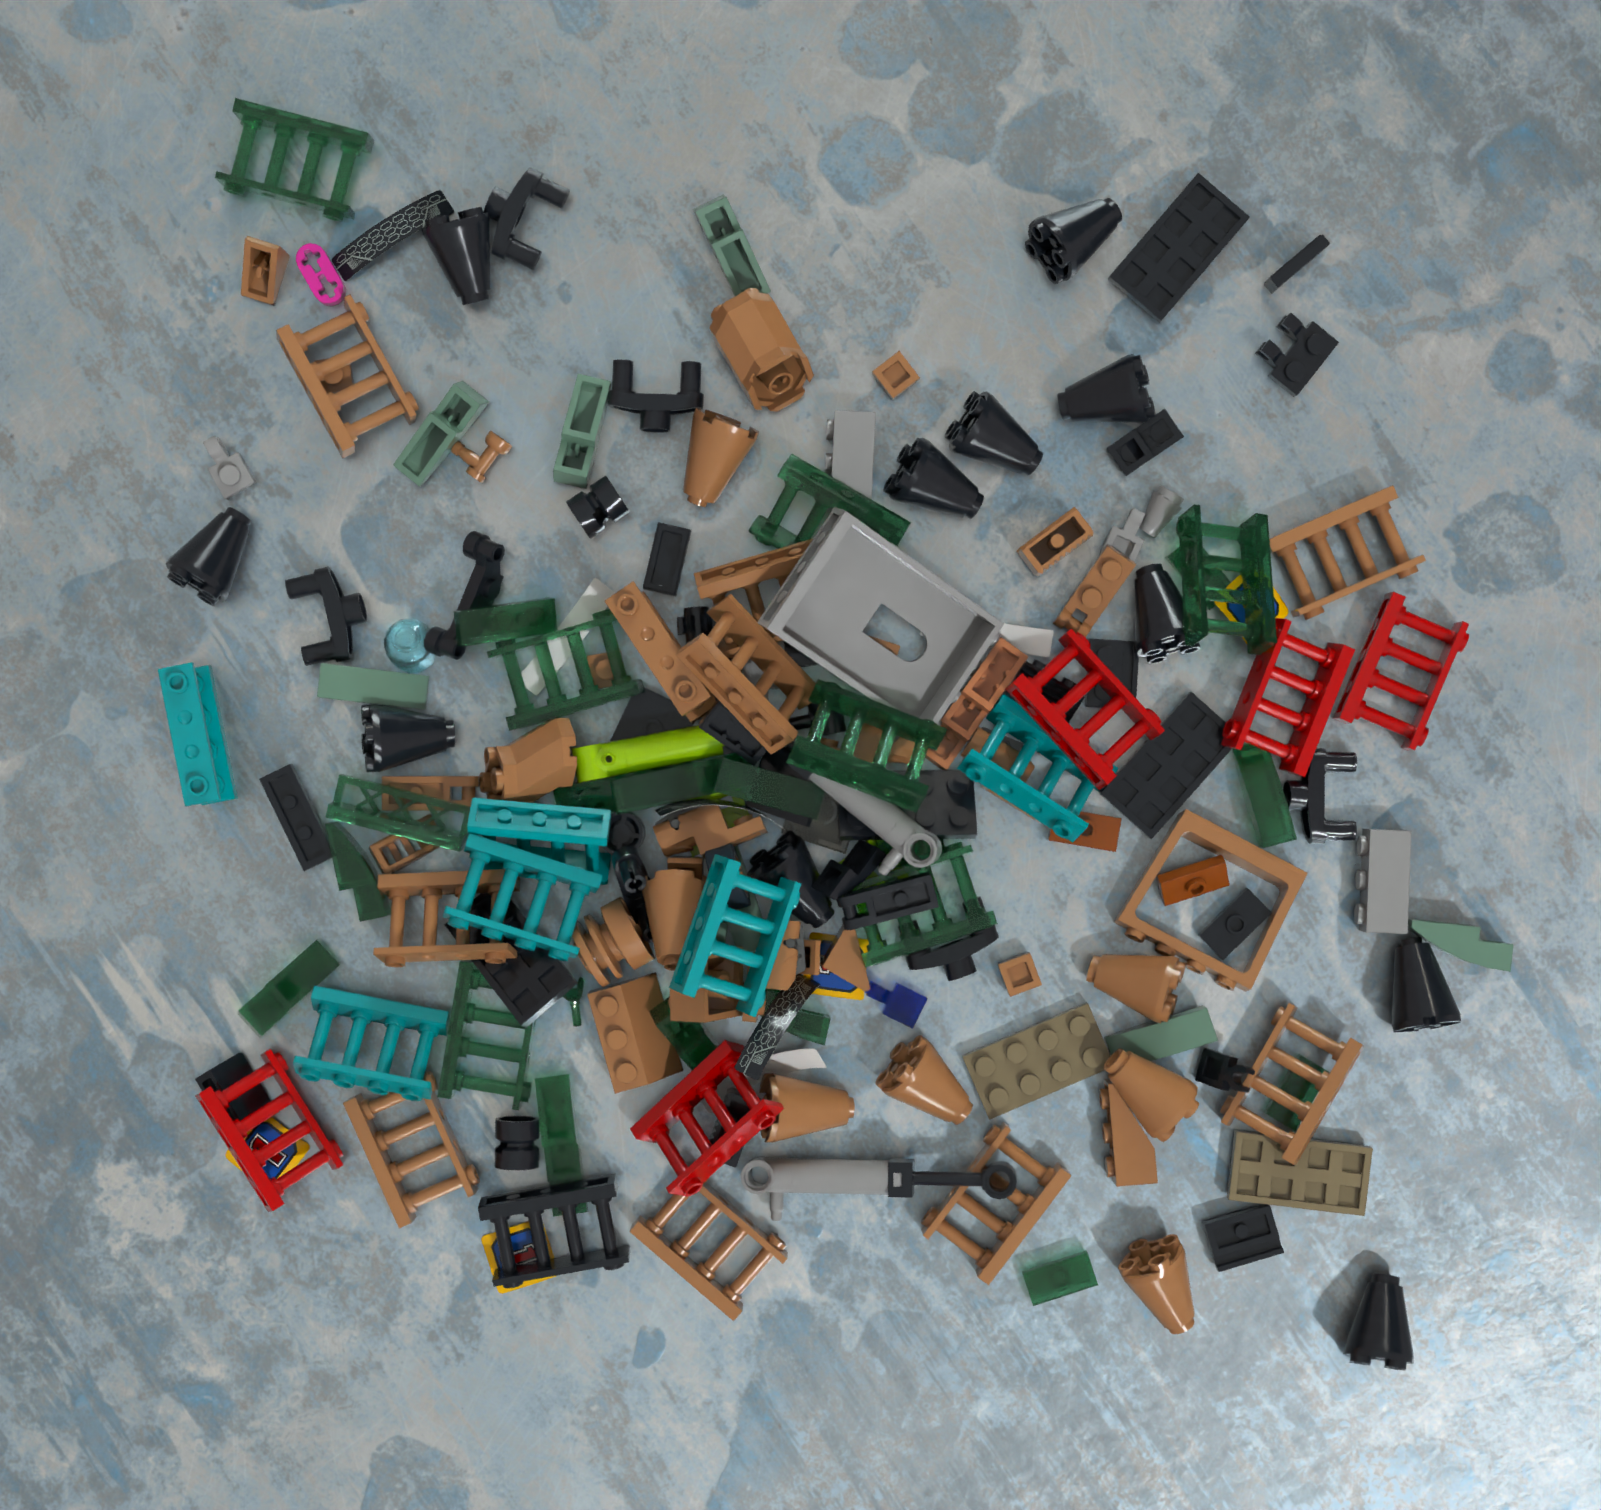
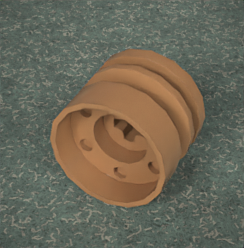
[572,897,655,987]

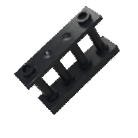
[478,1173,630,1288]

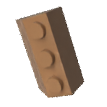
[587,972,683,1094]

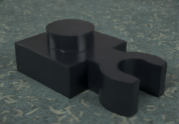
[1195,1048,1255,1093]

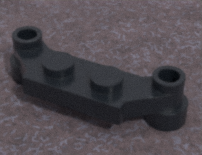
[424,531,505,660]

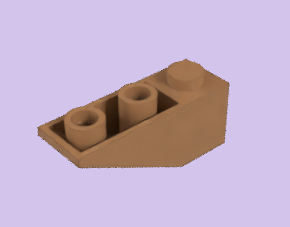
[1099,1079,1158,1187]

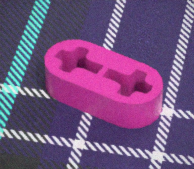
[296,243,346,306]

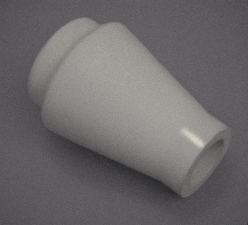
[1139,485,1184,538]

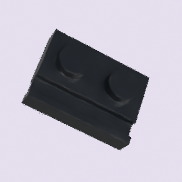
[1085,639,1139,708]
[1202,1204,1284,1272]

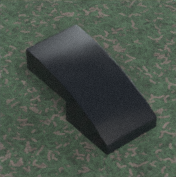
[1107,409,1184,476]
[811,840,886,900]

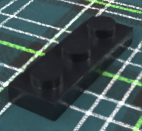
[259,764,337,871]

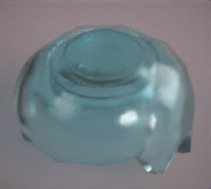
[384,618,436,673]

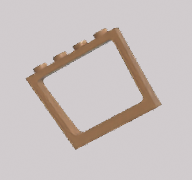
[1114,809,1307,992]

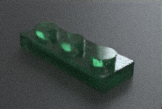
[454,597,558,647]

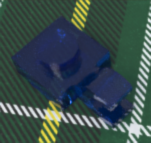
[865,981,928,1029]

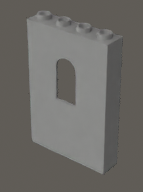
[757,507,1004,738]

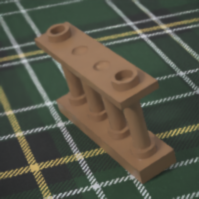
[276,294,419,459]
[1261,485,1426,620]
[694,539,813,658]
[605,581,716,724]
[676,594,824,754]
[373,869,520,967]
[1220,1003,1364,1165]
[343,1071,480,1228]
[921,1121,1071,1285]
[629,1178,788,1321]

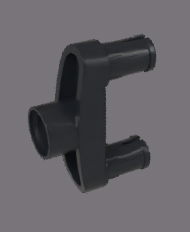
[483,167,570,270]
[608,359,704,433]
[285,566,367,666]
[1283,748,1357,844]
[612,846,653,943]
[898,896,999,981]

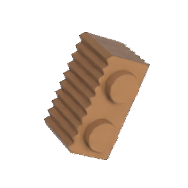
[1017,507,1093,576]

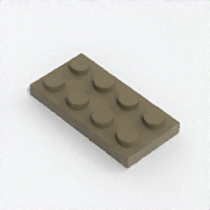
[962,1002,1110,1120]
[1227,1130,1373,1216]

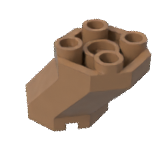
[709,288,814,412]
[479,718,577,803]

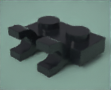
[1255,313,1339,397]

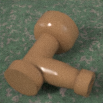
[451,430,513,483]

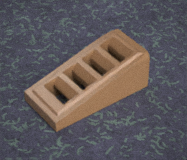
[369,814,446,874]

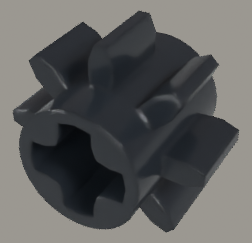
[677,606,716,643]

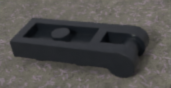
[836,871,939,930]

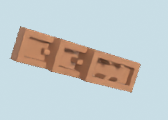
[918,637,1028,770]

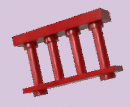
[1332,592,1469,751]
[1221,617,1355,777]
[1005,629,1165,790]
[630,1040,784,1197]
[195,1049,343,1212]

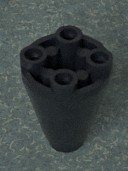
[1025,198,1122,284]
[422,207,490,305]
[1057,354,1156,423]
[944,391,1043,475]
[883,438,984,519]
[166,507,252,606]
[1135,564,1204,664]
[361,704,455,772]
[747,830,835,928]
[1343,1274,1414,1371]

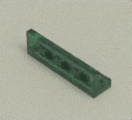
[325,774,470,852]

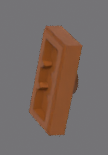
[1048,811,1122,852]
[1157,855,1230,906]

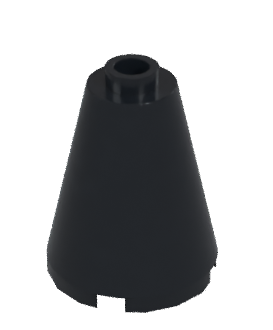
[1391,937,1462,1033]

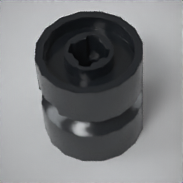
[566,475,630,539]
[602,811,646,854]
[495,1116,540,1170]

